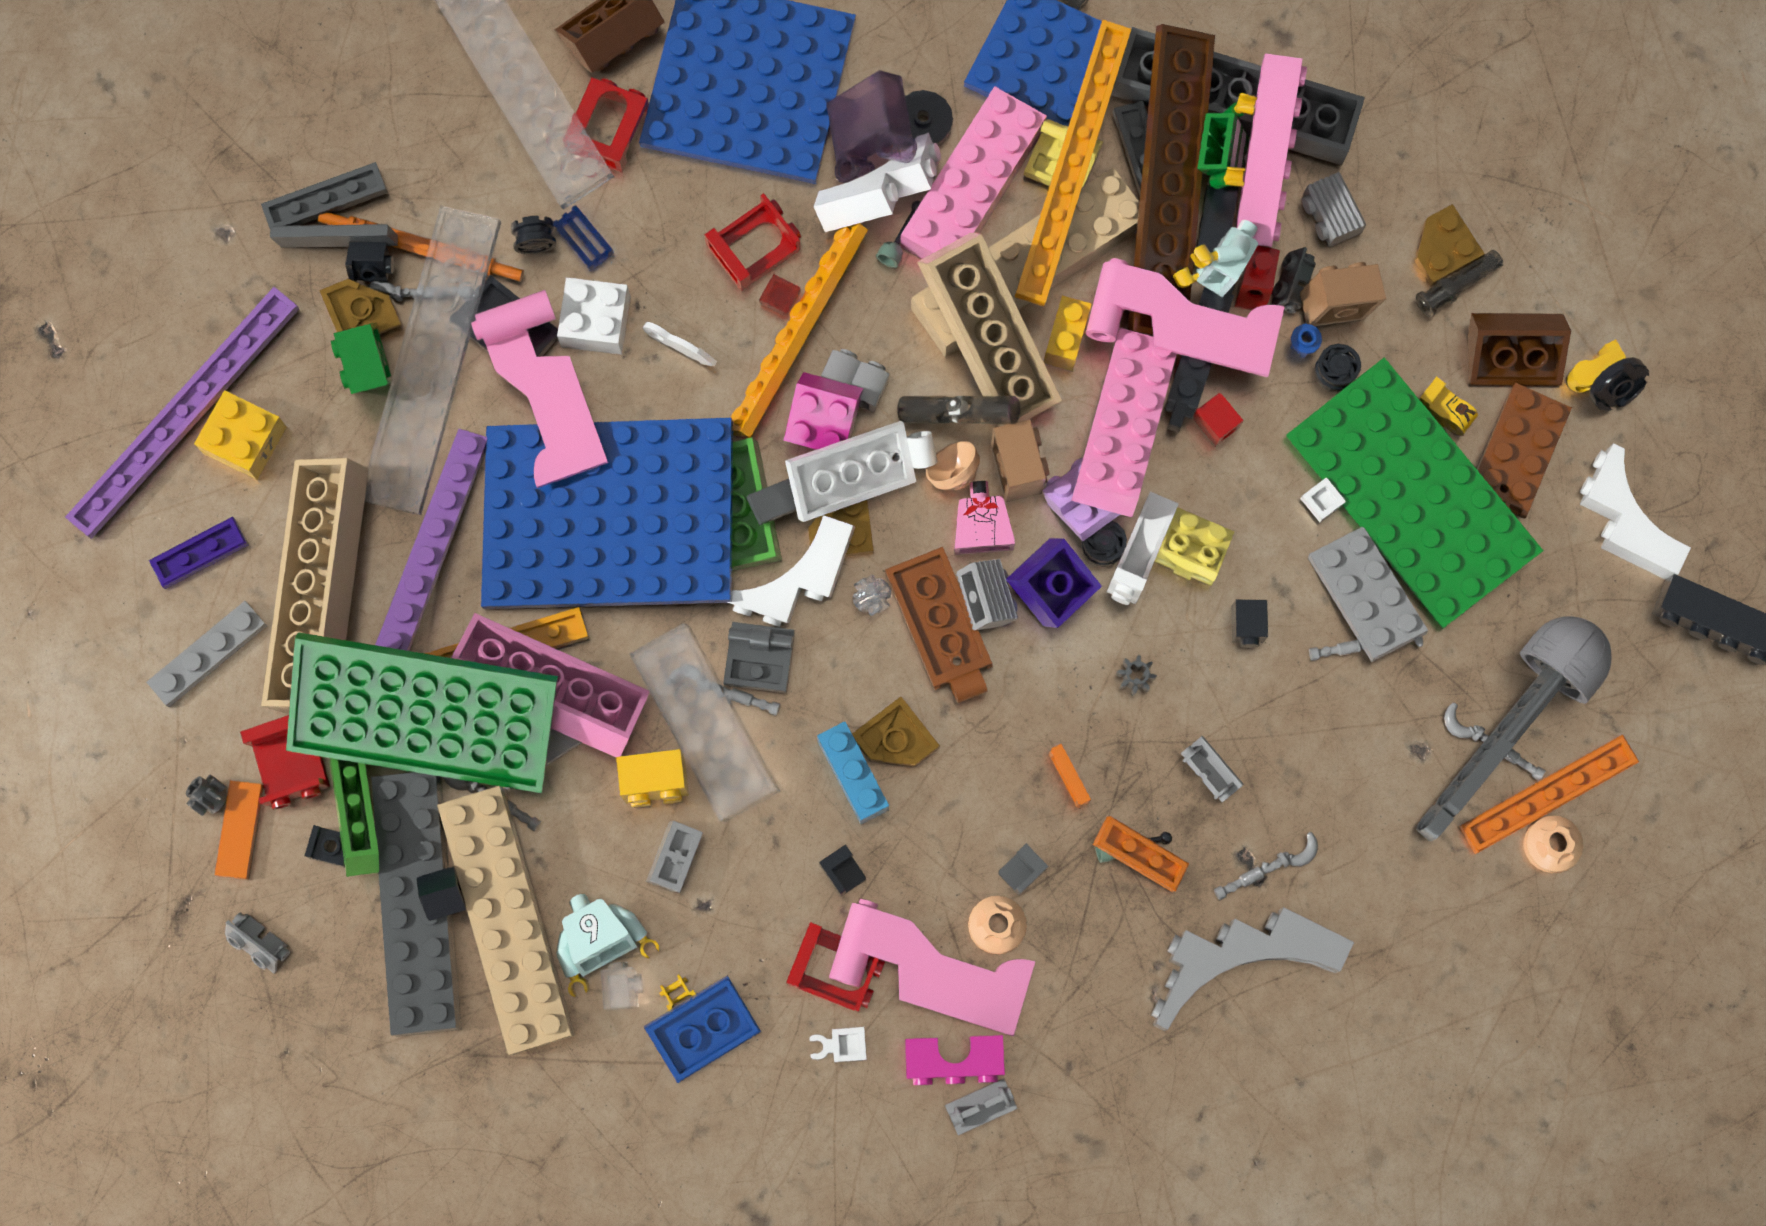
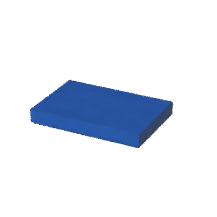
[644,975,761,1083]

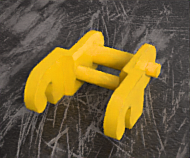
[659,974,696,1011]

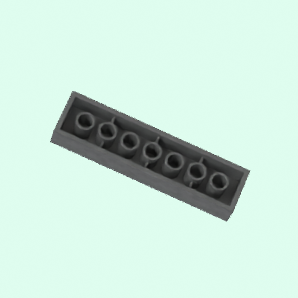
[1111,27,1365,165]
[371,772,462,1037]

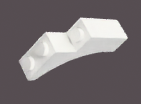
[814,133,941,232]
[1580,443,1691,580]
[1107,491,1179,605]
[727,515,855,627]

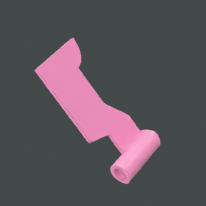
[1086,258,1284,377]
[471,290,608,488]
[829,899,1035,1036]

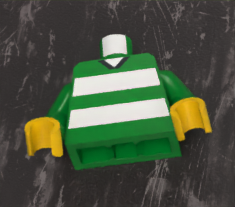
[1197,93,1257,189]

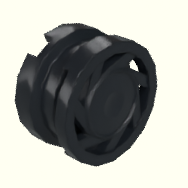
[511,215,556,254]
[1314,344,1361,392]
[1081,521,1127,567]

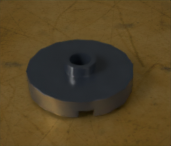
[893,90,953,146]
[1590,357,1649,411]

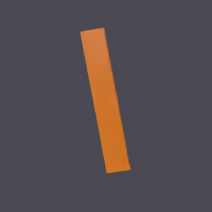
[1459,735,1639,854]

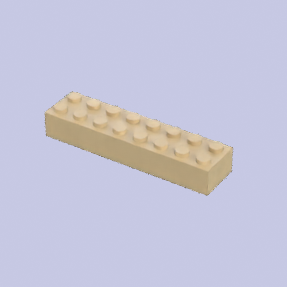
[911,167,1140,357]
[261,458,369,713]
[437,786,575,1055]

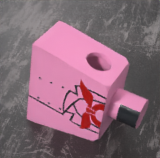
[954,481,1015,555]

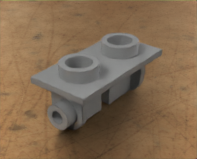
[1181,736,1244,803]
[225,912,290,974]
[945,1079,1017,1135]

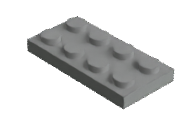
[1308,527,1428,662]

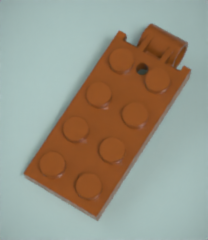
[1477,382,1572,519]
[885,547,993,703]

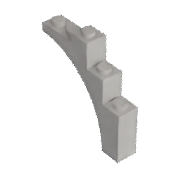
[1151,907,1354,1031]

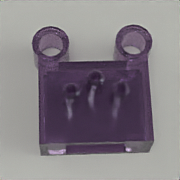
[827,70,917,183]

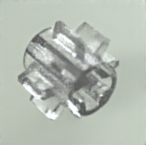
[853,575,891,616]

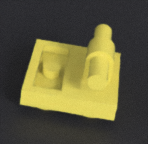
[1023,119,1103,187]
[1154,507,1235,586]

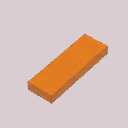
[214,780,264,880]
[1093,816,1189,892]

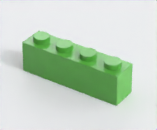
[330,758,379,877]

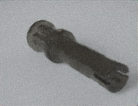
[1416,250,1503,317]

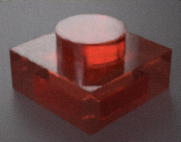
[759,274,801,317]

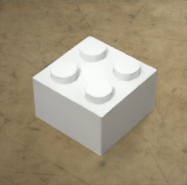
[557,277,631,355]

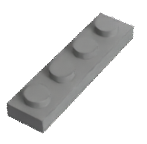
[146,601,267,707]

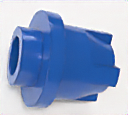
[1290,324,1322,358]

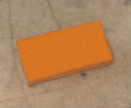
[1049,744,1091,809]

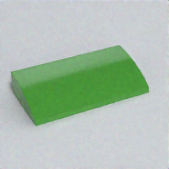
[732,437,782,570]

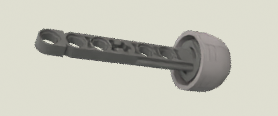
[1416,616,1612,841]

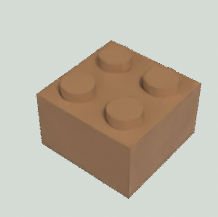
[1300,262,1386,326]
[991,419,1050,502]

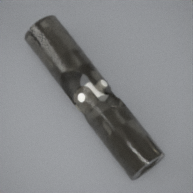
[897,396,1020,424]

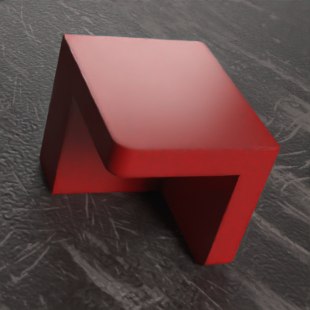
[1193,393,1244,447]

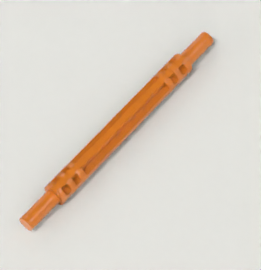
[318,212,524,282]

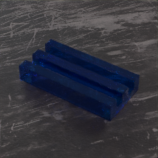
[553,205,614,271]

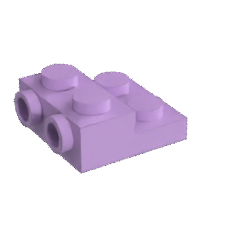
[1042,458,1121,541]

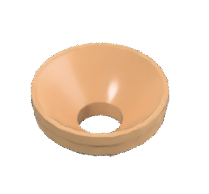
[926,441,980,490]
[1524,815,1583,873]
[968,896,1027,955]

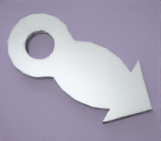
[643,322,718,367]

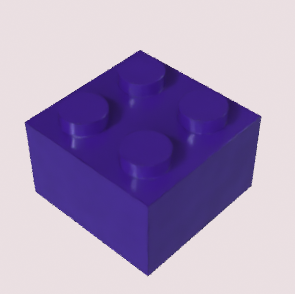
[1006,538,1102,628]

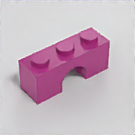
[905,1035,1005,1085]

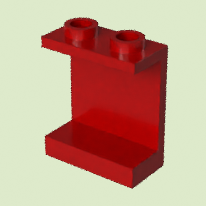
[240,715,330,810]

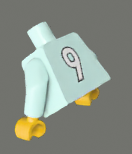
[1173,220,1259,297]
[556,894,659,997]

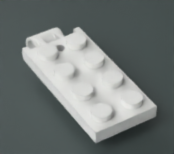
[785,421,938,522]

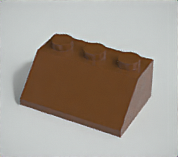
[554,0,665,73]
[1467,313,1571,385]

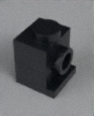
[345,241,394,282]
[304,825,345,868]

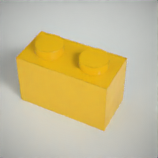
[1044,295,1092,371]

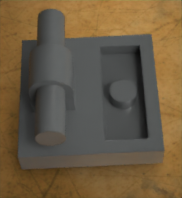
[723,622,795,693]

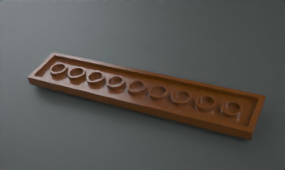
[1128,24,1215,336]

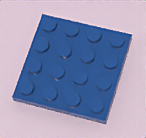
[964,0,1102,126]

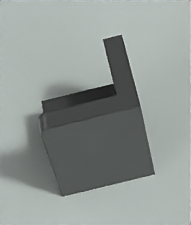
[998,843,1049,896]

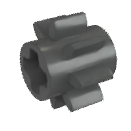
[1116,655,1157,696]
[186,774,227,816]

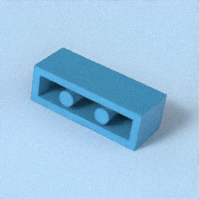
[817,721,889,825]

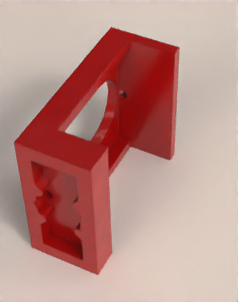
[564,77,649,173]
[704,193,802,291]
[786,922,885,1013]

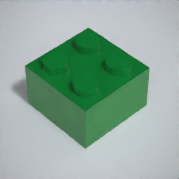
[331,322,393,394]

